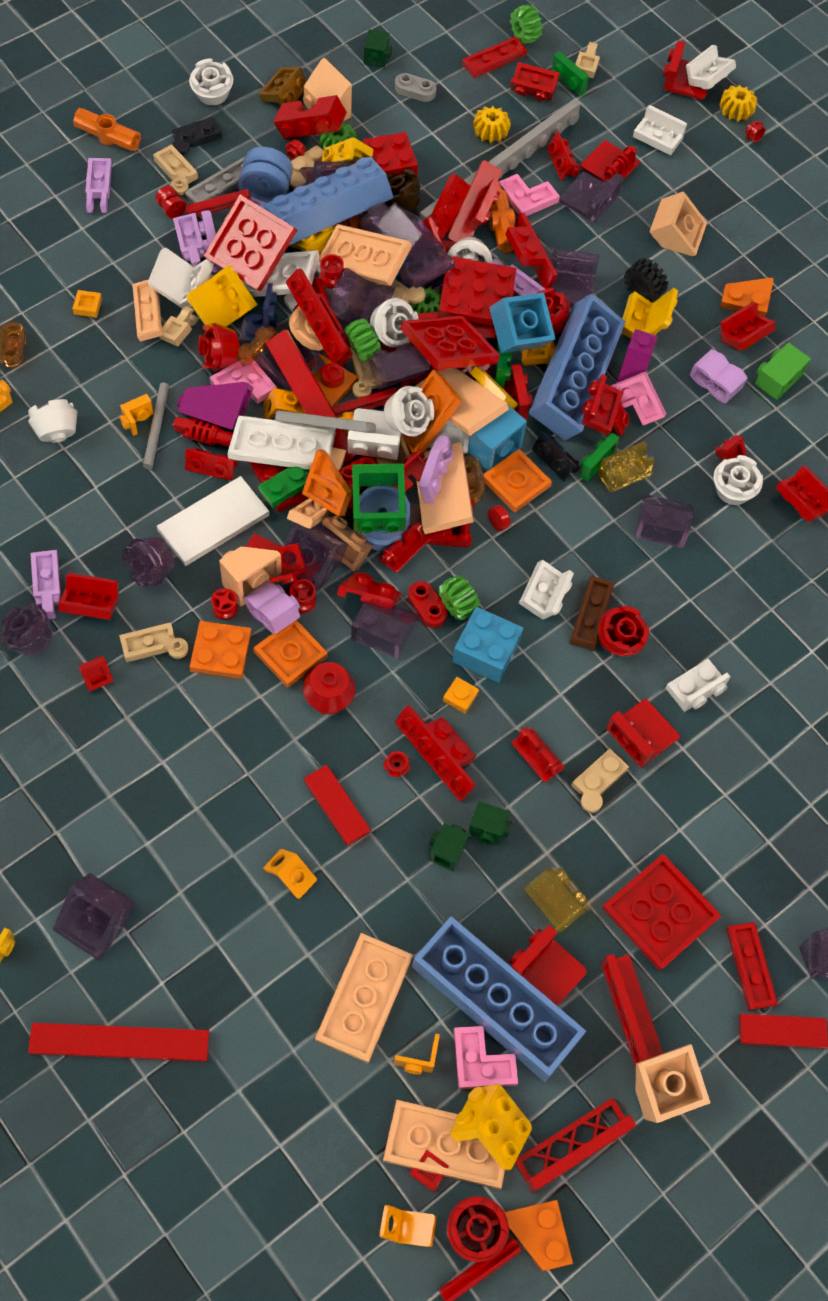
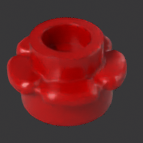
[745,121,766,142]
[285,139,306,160]
[384,751,410,777]

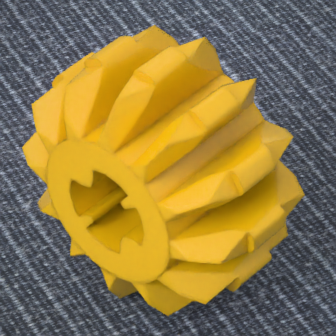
[720,85,757,122]
[473,106,511,144]

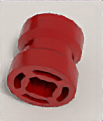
[155,186,186,219]
[320,254,344,289]
[290,579,316,614]

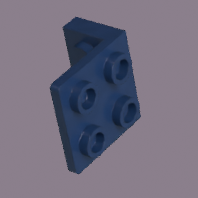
[239,283,277,350]

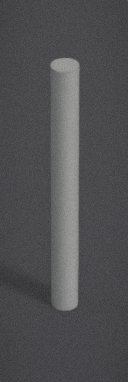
[143,383,169,469]

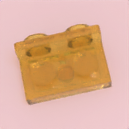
[524,867,590,933]

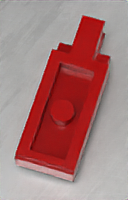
[431,174,471,240]

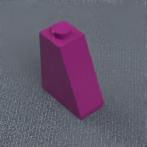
[617,329,658,407]
[177,382,254,432]

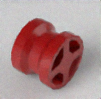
[211,588,238,621]

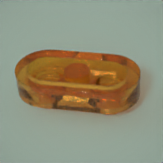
[0,322,26,367]
[236,326,278,367]
[464,456,485,503]

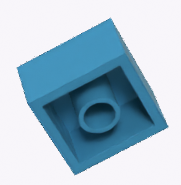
[489,293,555,354]
[467,405,527,473]
[452,607,523,683]

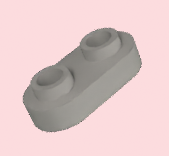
[394,73,436,102]

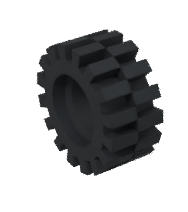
[624,258,668,303]

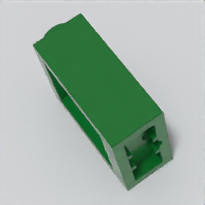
[352,464,406,533]

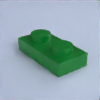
[551,52,589,96]
[494,344,512,389]
[580,433,620,482]
[258,467,309,508]

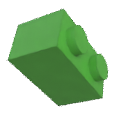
[755,343,811,400]

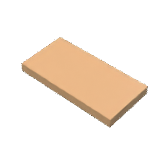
[318,224,412,286]
[414,368,509,436]
[417,442,474,534]
[315,933,413,1064]
[383,1100,505,1190]

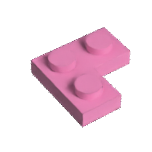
[499,174,560,216]
[209,354,277,404]
[611,371,666,425]
[453,1026,518,1090]

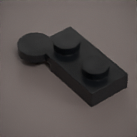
[172,116,222,155]

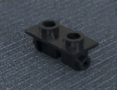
[532,431,580,482]

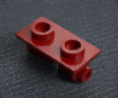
[547,132,580,181]
[185,447,238,481]
[391,450,428,493]
[378,522,431,573]
[511,727,565,783]

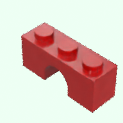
[273,95,347,139]

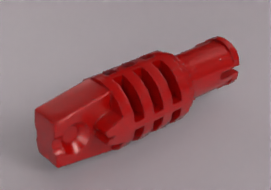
[173,417,233,447]

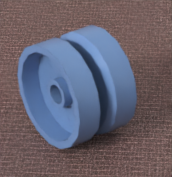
[238,147,293,203]
[358,486,410,551]

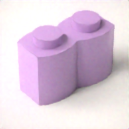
[690,349,748,404]
[243,581,301,634]

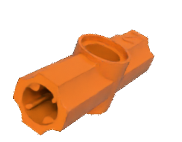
[73,108,141,151]
[489,187,515,253]

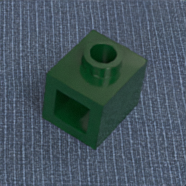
[364,29,392,68]
[468,801,512,845]
[429,823,469,872]

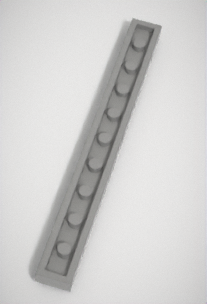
[419,99,581,222]

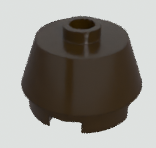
[382,169,420,215]

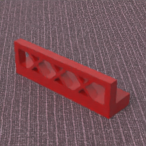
[601,954,663,1068]
[514,1098,637,1194]

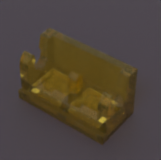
[598,442,654,493]

